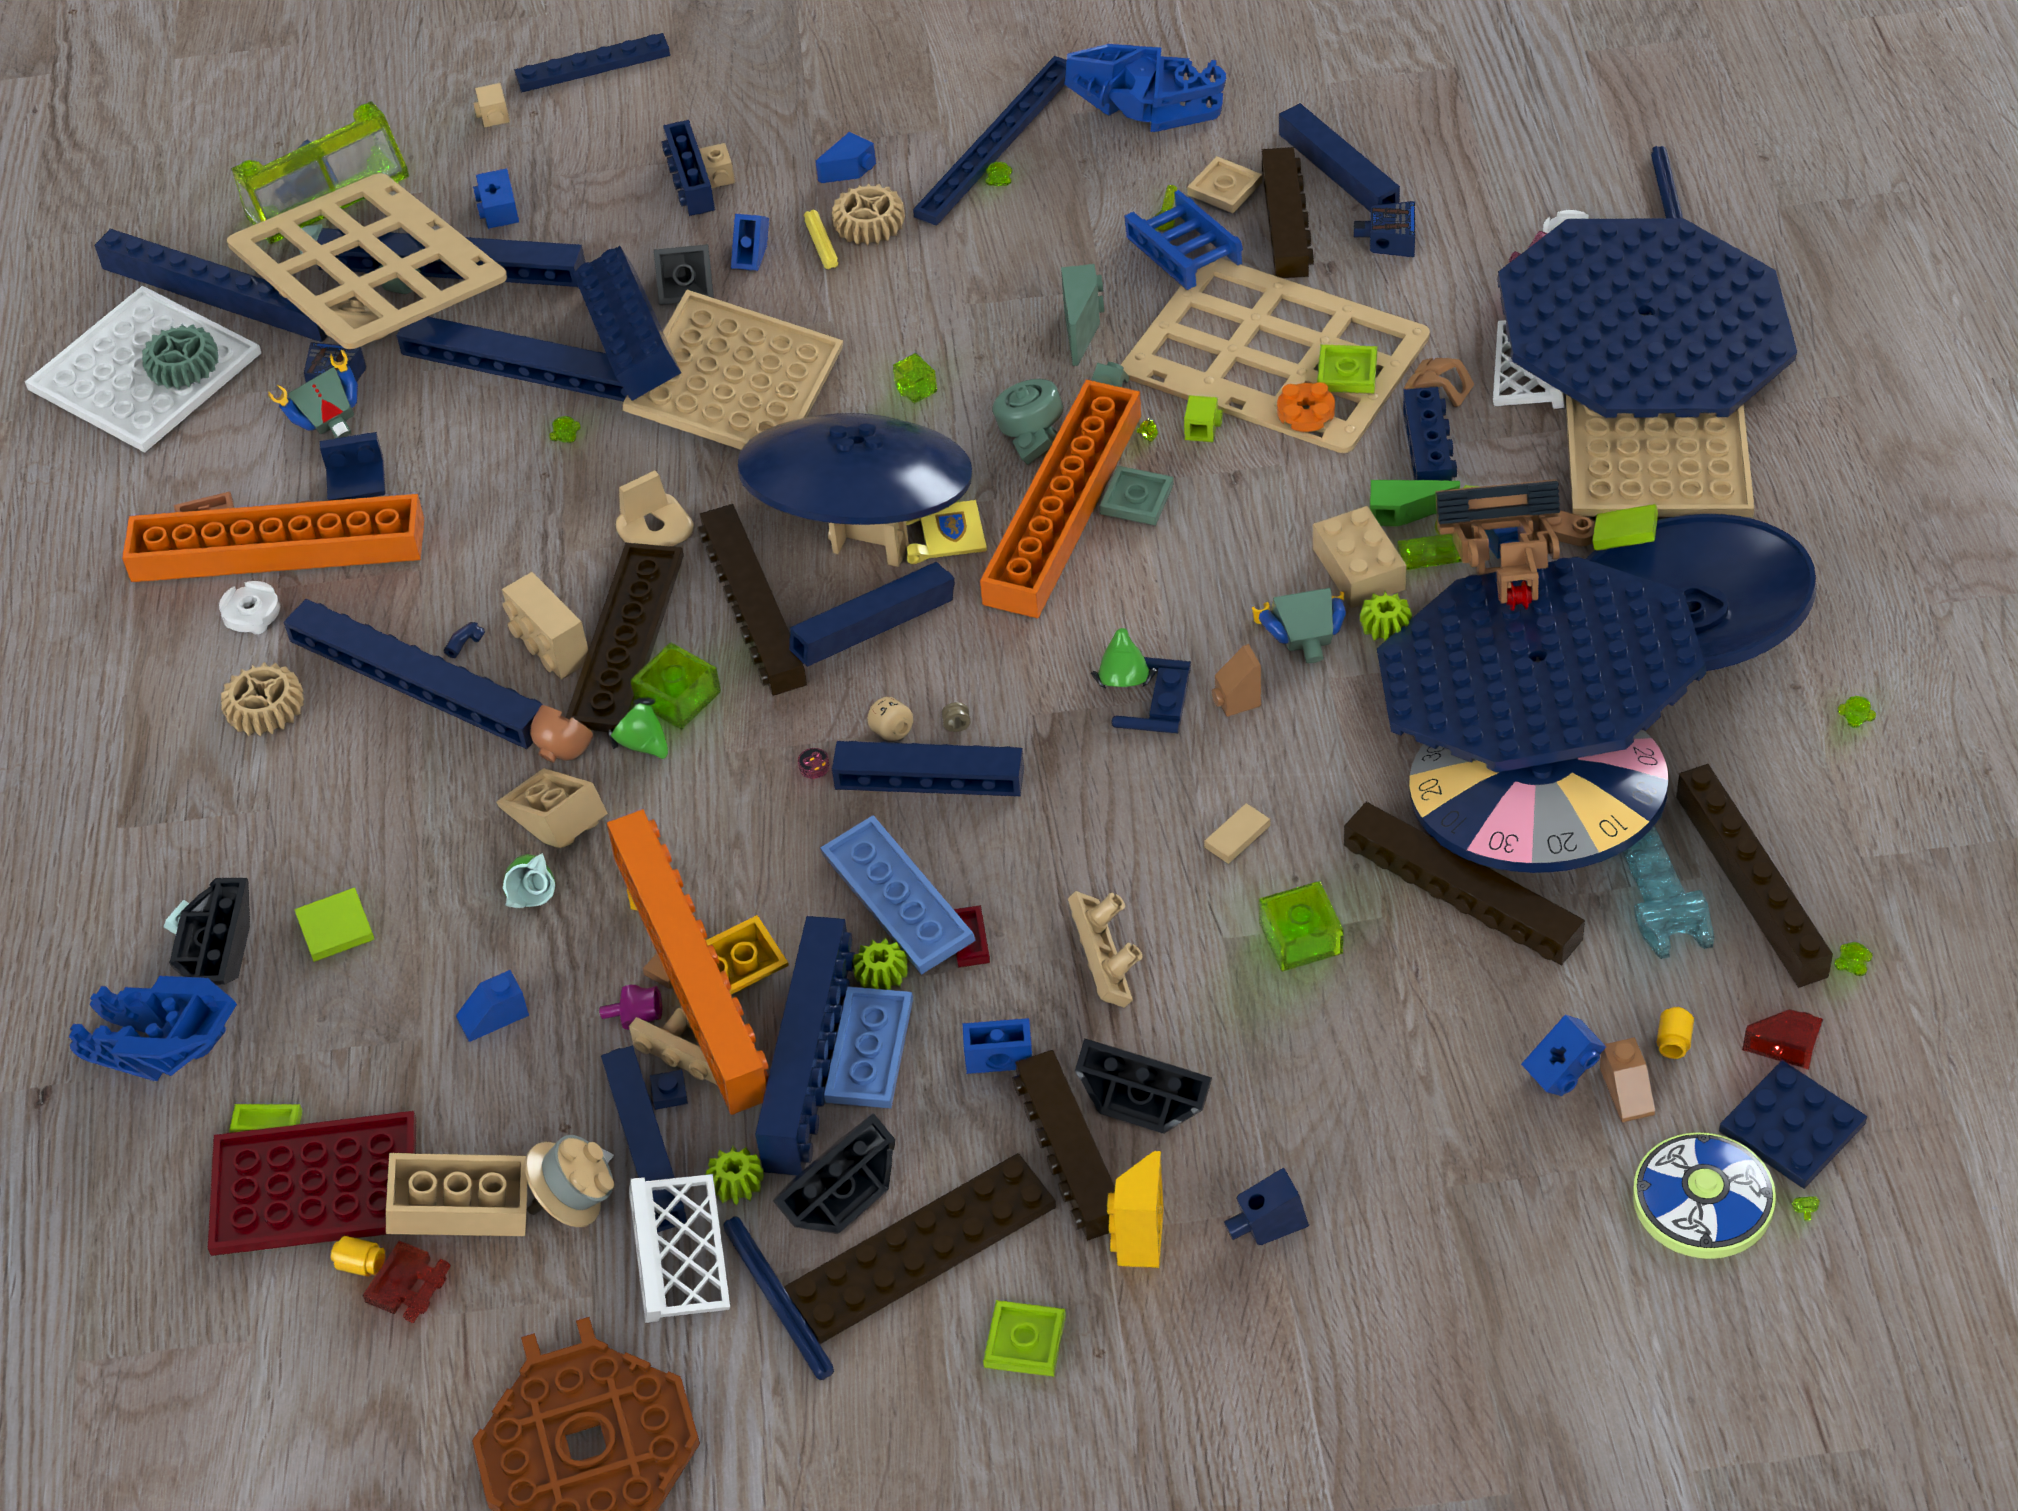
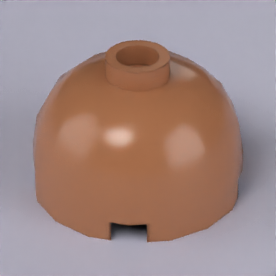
[530,705,593,763]

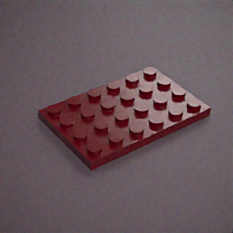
[208,1111,416,1256]

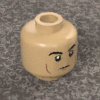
[867,697,913,742]

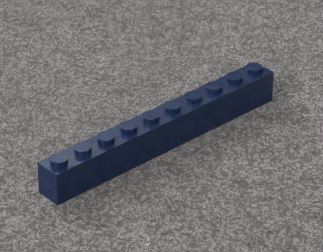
[94,228,328,342]
[317,228,586,287]
[396,316,627,402]
[284,599,543,749]

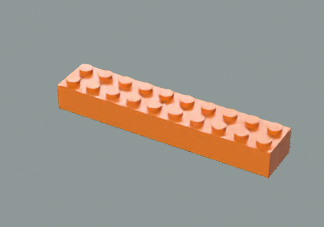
[980,379,1141,619]
[122,494,424,582]
[607,809,769,1115]

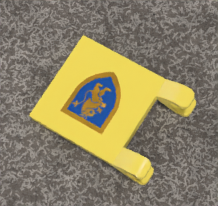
[906,500,987,564]

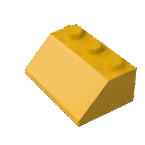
[706,915,789,995]
[1107,1151,1164,1268]

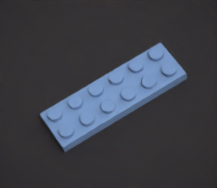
[820,815,976,975]

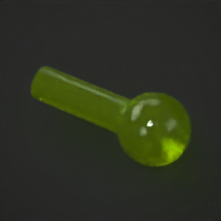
[1154,185,1177,230]

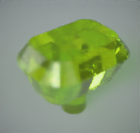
[1137,418,1158,442]
[1791,1196,1820,1221]

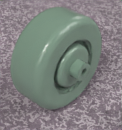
[992,379,1064,437]

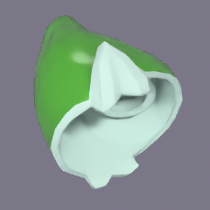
[503,853,555,908]

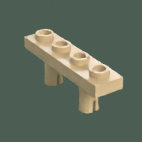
[1068,891,1142,1008]
[629,1008,717,1085]

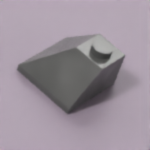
[653,244,714,305]

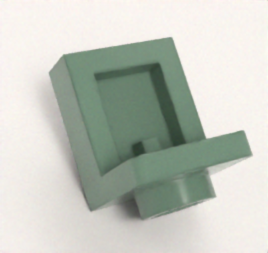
[1091,362,1130,387]
[1012,426,1058,465]

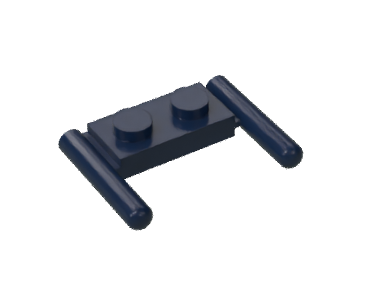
[1111,657,1191,734]

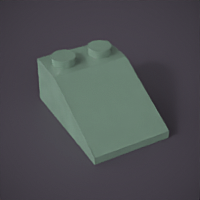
[1061,264,1104,366]

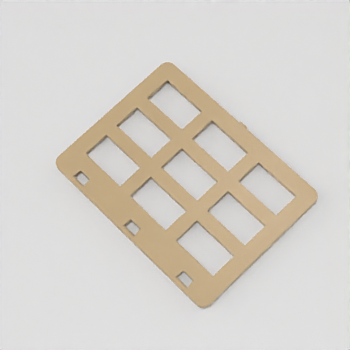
[227,173,507,349]
[1121,258,1430,453]

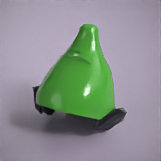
[1091,628,1157,689]
[608,697,668,759]

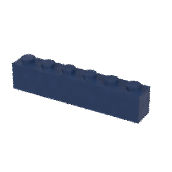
[832,741,1024,797]

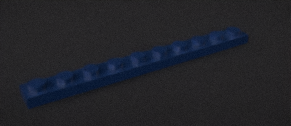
[913,56,1066,226]

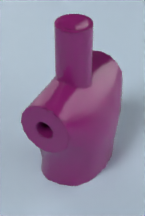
[599,984,663,1030]

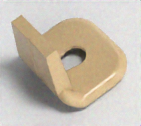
[616,470,694,547]

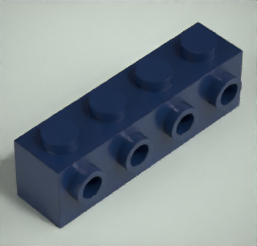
[661,120,715,216]
[1403,387,1457,481]

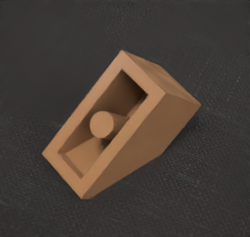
[1212,644,1261,717]
[1600,1037,1655,1122]

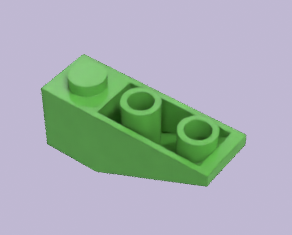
[1370,480,1460,526]

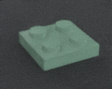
[1099,466,1174,526]

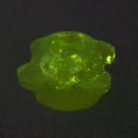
[985,162,1013,186]
[549,416,581,443]
[1838,696,1876,728]
[1834,942,1873,976]

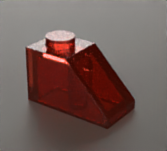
[1742,1009,1823,1070]

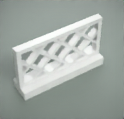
[1493,320,1565,409]
[629,1174,730,1323]

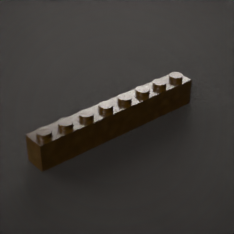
[697,504,807,696]
[1676,764,1833,988]
[1344,801,1585,966]

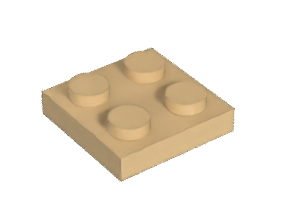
[1187,156,1262,213]

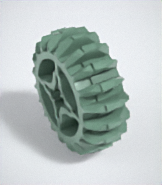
[142,324,219,390]

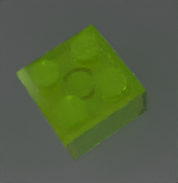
[631,642,721,730]
[1259,881,1344,972]

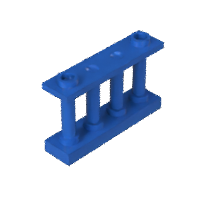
[1124,190,1243,290]

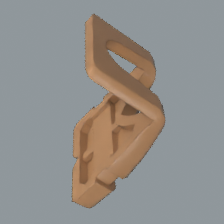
[1404,358,1474,407]

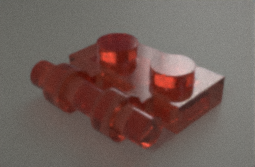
[363,1241,451,1323]

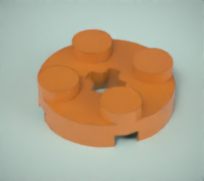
[1277,382,1335,432]

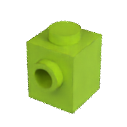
[1184,395,1223,442]

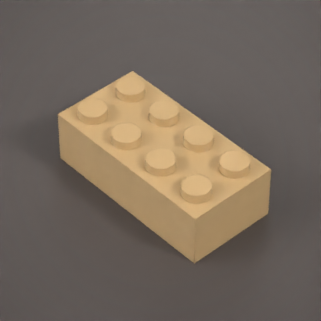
[386,1153,527,1236]

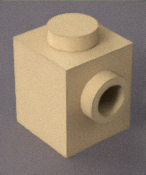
[473,83,510,128]
[699,143,735,188]

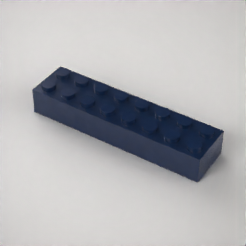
[573,246,681,401]
[755,916,855,1175]

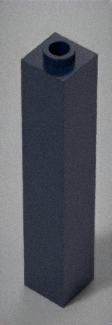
[1279,103,1400,212]
[789,562,955,667]
[601,1045,687,1233]

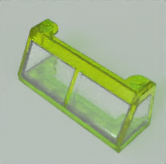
[231,101,409,244]

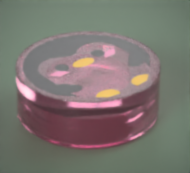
[798,748,830,779]

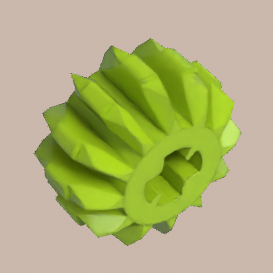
[1360,591,1412,641]
[853,938,908,990]
[705,1145,764,1205]

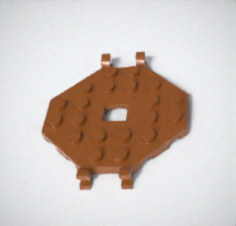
[472,1317,700,1511]

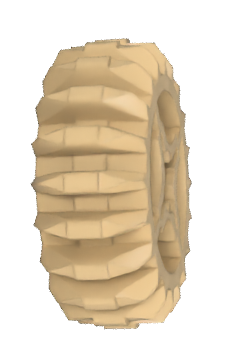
[832,183,905,246]
[221,662,304,737]

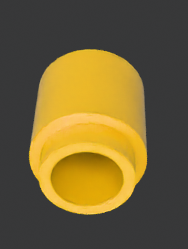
[1656,1007,1694,1059]
[331,1236,385,1277]

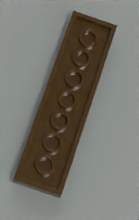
[565,542,684,732]
[784,1153,1056,1344]

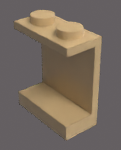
[828,521,909,567]

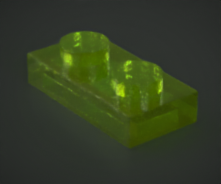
[1397,534,1462,570]

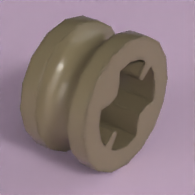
[941,702,971,732]

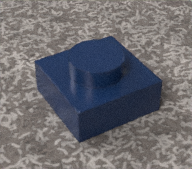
[650,1069,688,1110]

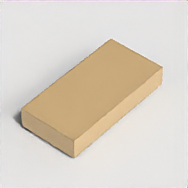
[1204,803,1270,864]

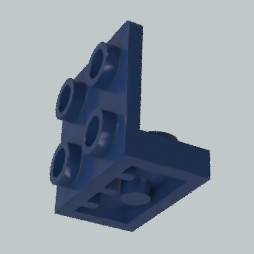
[320,432,386,501]

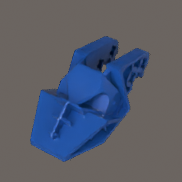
[1065,44,1226,132]
[69,976,237,1081]

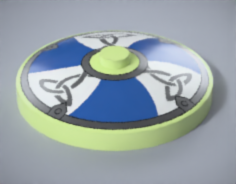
[1633,1133,1776,1259]

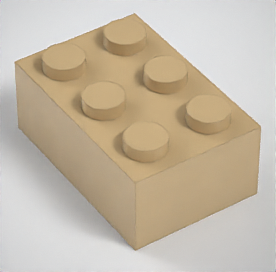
[1313,506,1406,608]
[502,572,588,680]

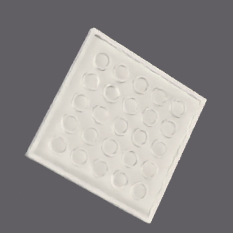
[25,286,261,452]

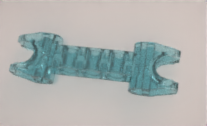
[1622,814,1715,959]

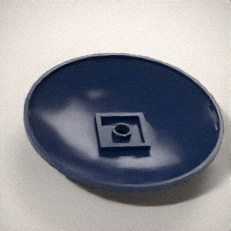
[738,413,972,525]

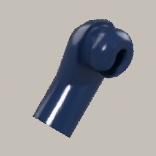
[444,622,485,658]

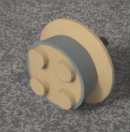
[525,1135,614,1227]

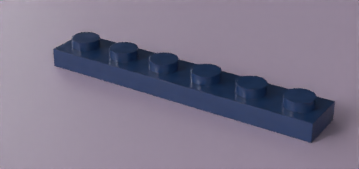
[514,33,670,93]

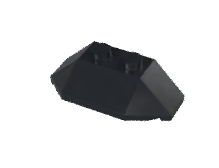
[169,878,250,985]
[1075,1038,1212,1134]
[773,1113,895,1234]

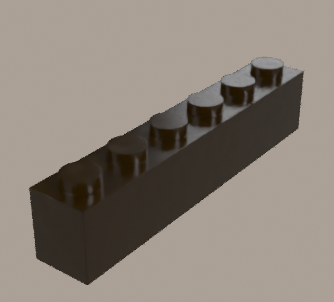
[1262,147,1314,278]
[1012,1050,1115,1241]

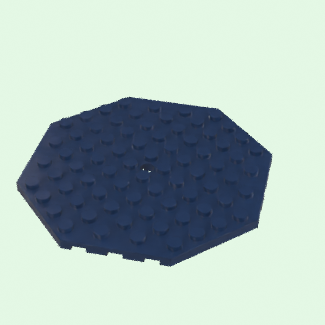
[1497,218,1797,418]
[1377,557,1706,773]

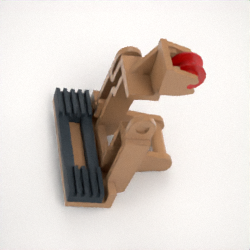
[1435,479,1561,611]

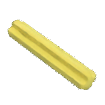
[804,210,838,269]

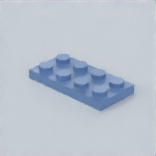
[824,987,913,1109]

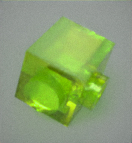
[893,353,937,404]

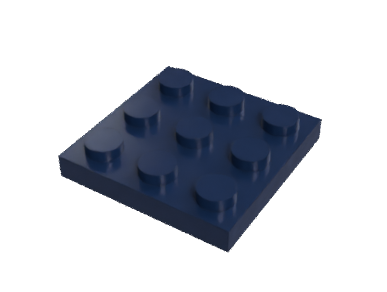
[1719,1060,1867,1189]

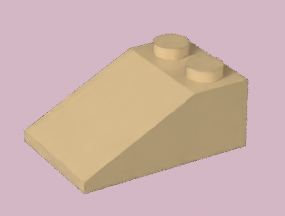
[497,768,608,848]

